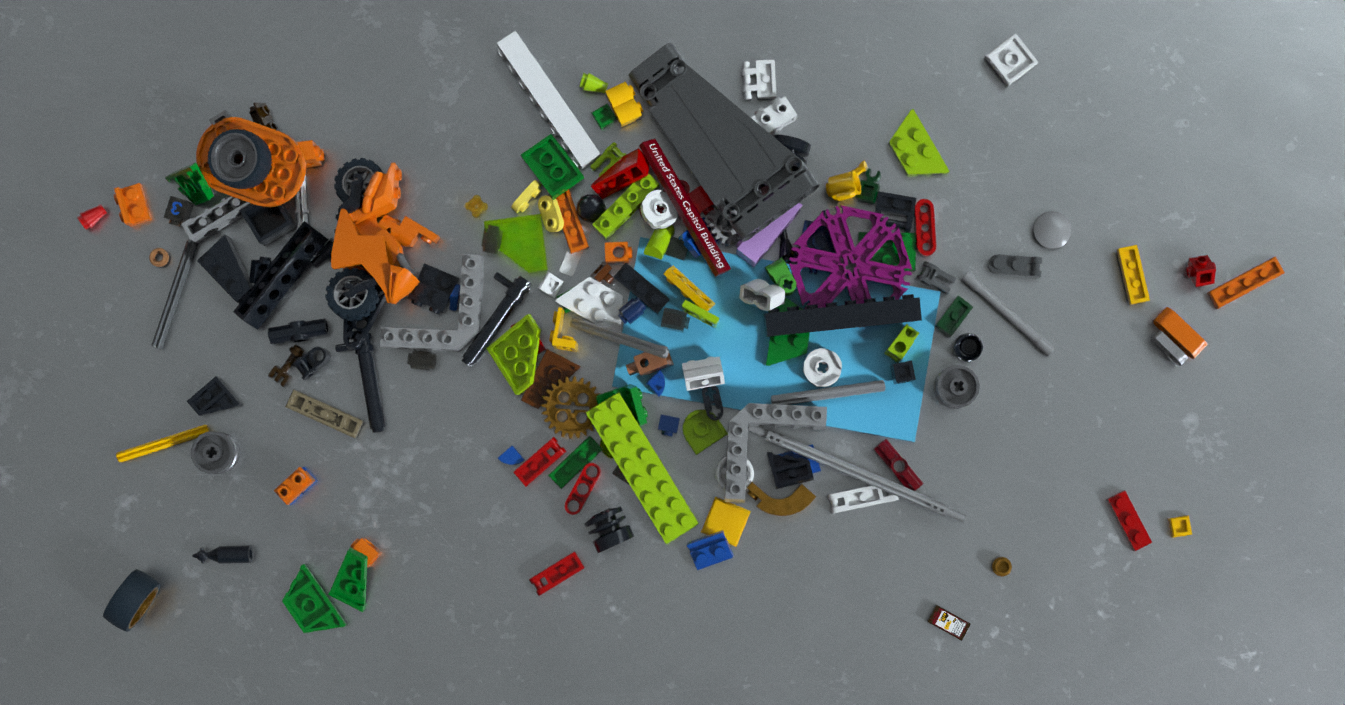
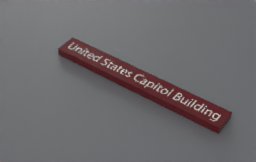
[639,138,731,277]

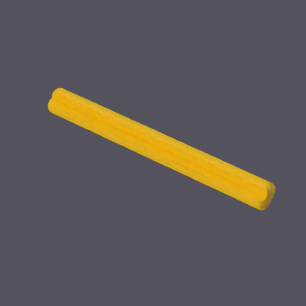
[116,425,210,462]

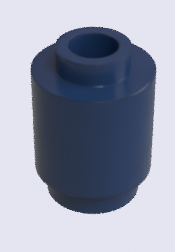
[618,297,647,324]

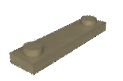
[285,389,364,438]

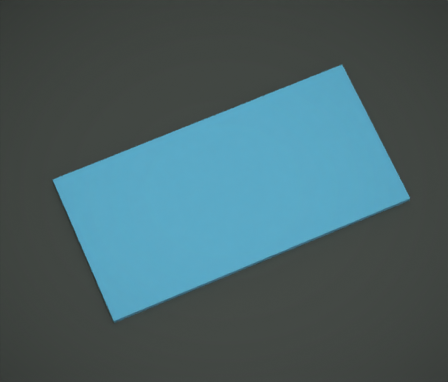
[612,237,940,442]

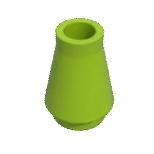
[579,73,608,94]

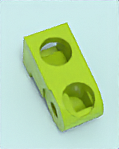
[884,324,919,363]

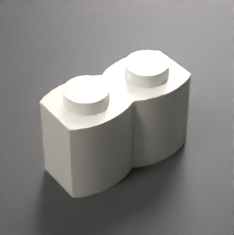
[740,279,785,311]

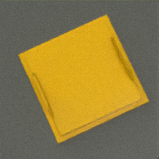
[701,497,751,547]

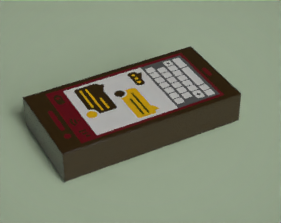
[927,605,971,641]

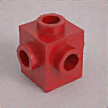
[1186,255,1216,287]

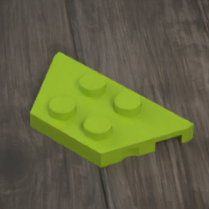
[888,109,950,176]

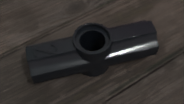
[268,318,329,345]

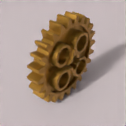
[541,376,601,439]

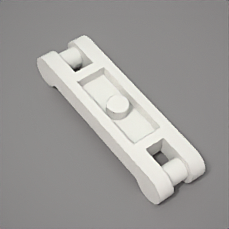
[827,481,899,514]

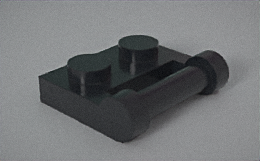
[875,191,916,232]

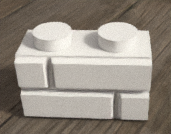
[682,356,725,391]

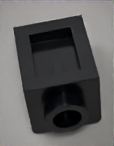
[249,257,272,284]

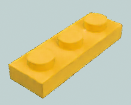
[1117,245,1150,305]
[664,265,716,311]

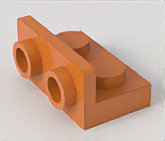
[114,183,152,227]

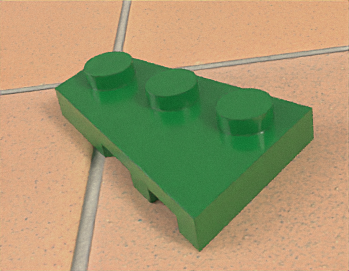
[328,547,368,612]

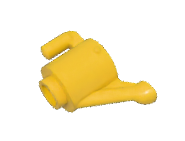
[826,160,868,201]

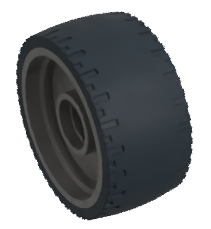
[208,129,272,189]

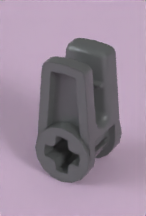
[916,261,956,295]

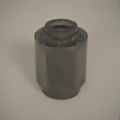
[481,225,503,254]
[407,350,437,371]

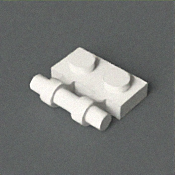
[741,60,777,100]

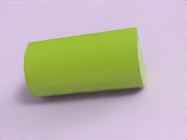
[644,225,675,260]

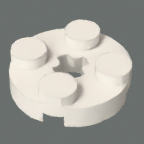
[640,190,678,229]
[803,348,842,387]

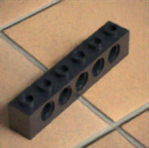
[233,221,328,330]

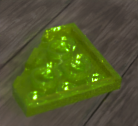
[484,214,548,273]

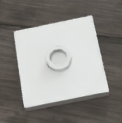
[985,33,1039,86]

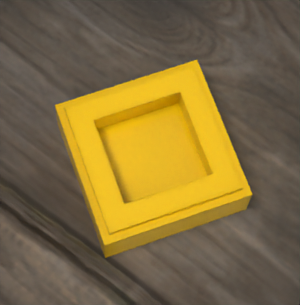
[1168,515,1192,538]

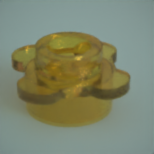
[465,195,488,218]

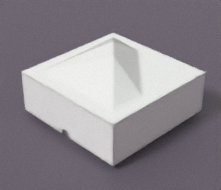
[537,272,564,298]

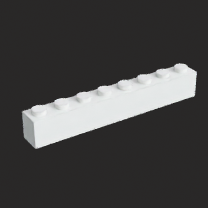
[497,30,601,170]

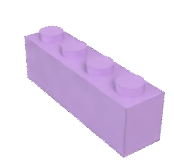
[736,203,802,267]

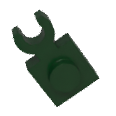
[855,168,881,204]

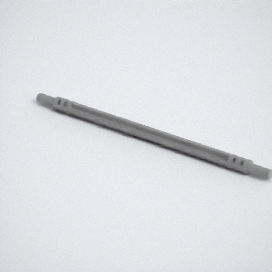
[748,426,966,522]

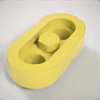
[511,180,542,213]
[538,195,564,232]

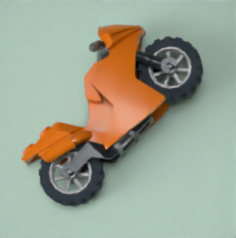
[325,158,420,321]

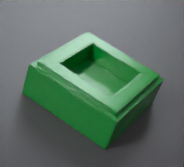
[591,103,617,130]

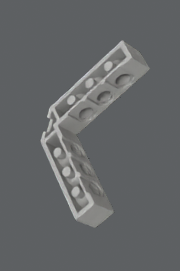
[181,110,251,243]
[380,254,484,352]
[725,403,827,503]

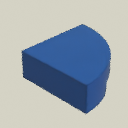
[449,284,460,311]
[646,370,665,397]
[498,446,525,465]

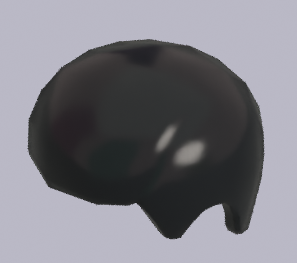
[576,194,606,223]
[953,333,983,362]

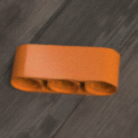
[1153,307,1208,359]

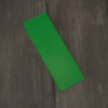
[548,436,603,489]

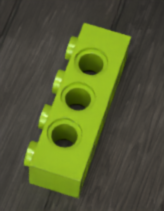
[592,173,660,241]

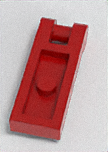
[513,437,567,487]
[529,551,585,596]

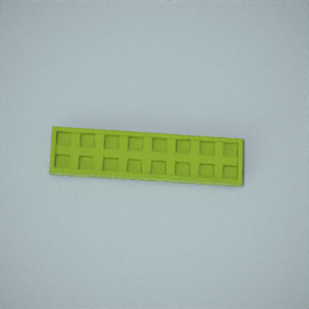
[585,392,699,544]

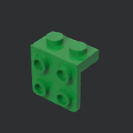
[596,384,648,426]

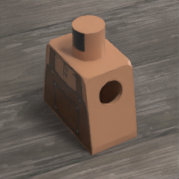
[626,346,674,376]

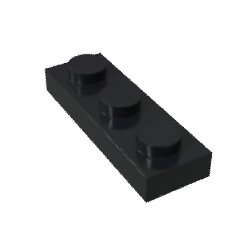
[614,263,670,315]

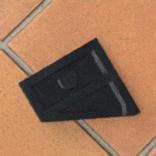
[187,376,241,416]
[767,452,814,489]

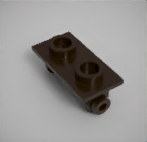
[249,102,278,131]

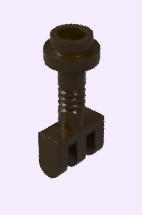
[268,344,305,387]

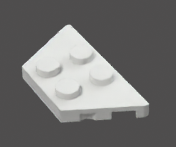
[555,277,623,332]

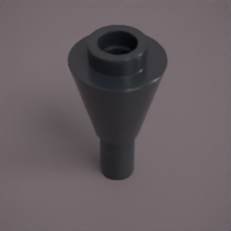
[779,229,797,264]
[311,238,334,267]

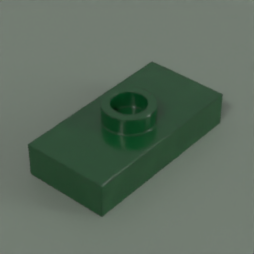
[935,295,973,338]

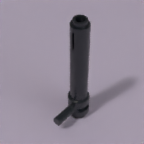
[462,272,532,367]
[335,331,385,433]

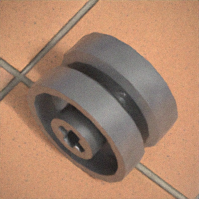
[933,365,980,409]
[191,431,240,474]

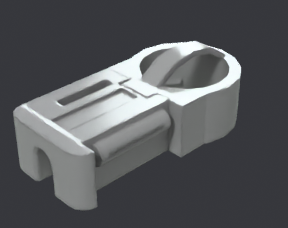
[1151,331,1188,366]

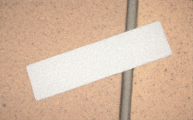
[559,219,593,277]

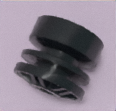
[584,506,635,553]

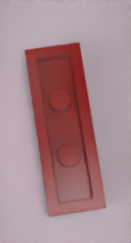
[1106,490,1152,551]

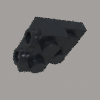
[408,263,460,315]

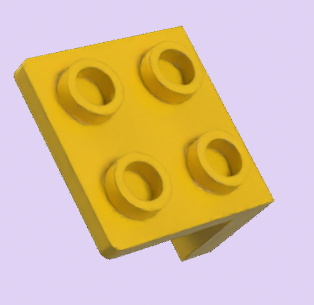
[549,307,578,352]

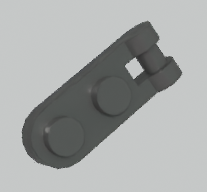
[987,254,1042,277]

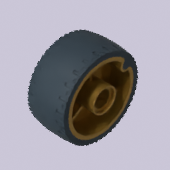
[103,569,161,632]

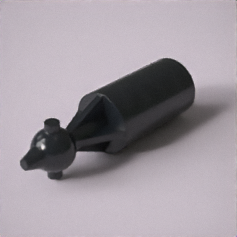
[192,545,253,564]

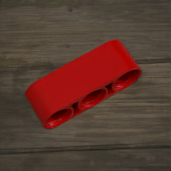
[565,463,601,515]

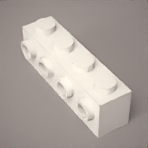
[751,96,797,135]

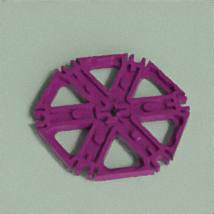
[788,205,912,328]

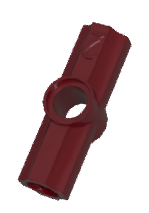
[873,439,924,491]

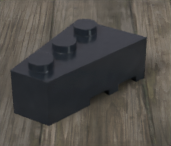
[197,235,253,303]

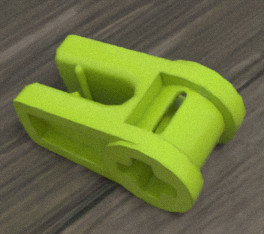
[590,142,627,177]

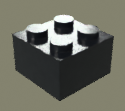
[240,204,297,246]

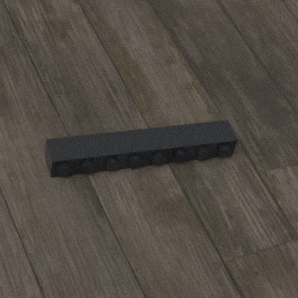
[763,294,922,337]

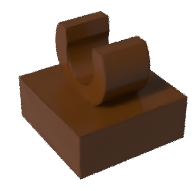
[590,262,615,284]

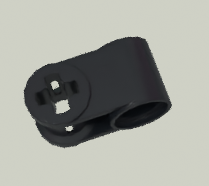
[292,347,331,380]

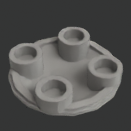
[1033,211,1072,249]

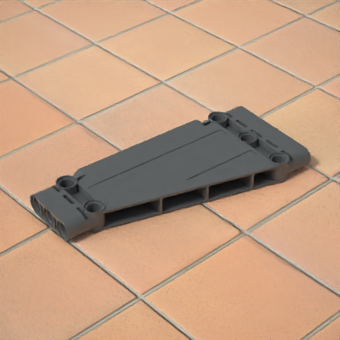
[628,43,820,242]

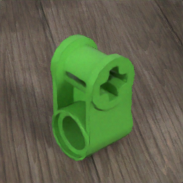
[765,258,796,296]

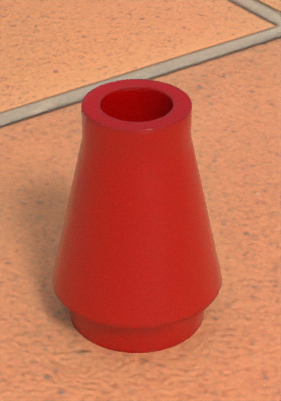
[77,204,107,230]

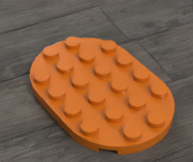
[196,117,306,207]

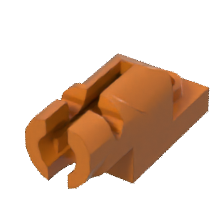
[378,214,441,247]

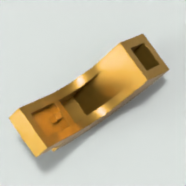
[747,482,817,516]

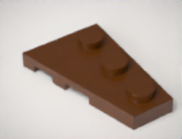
[521,349,581,409]

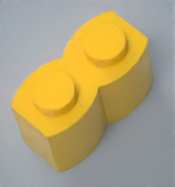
[605,81,644,127]

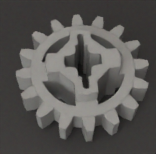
[706,207,740,246]

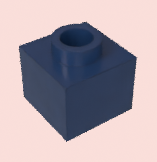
[658,414,680,437]

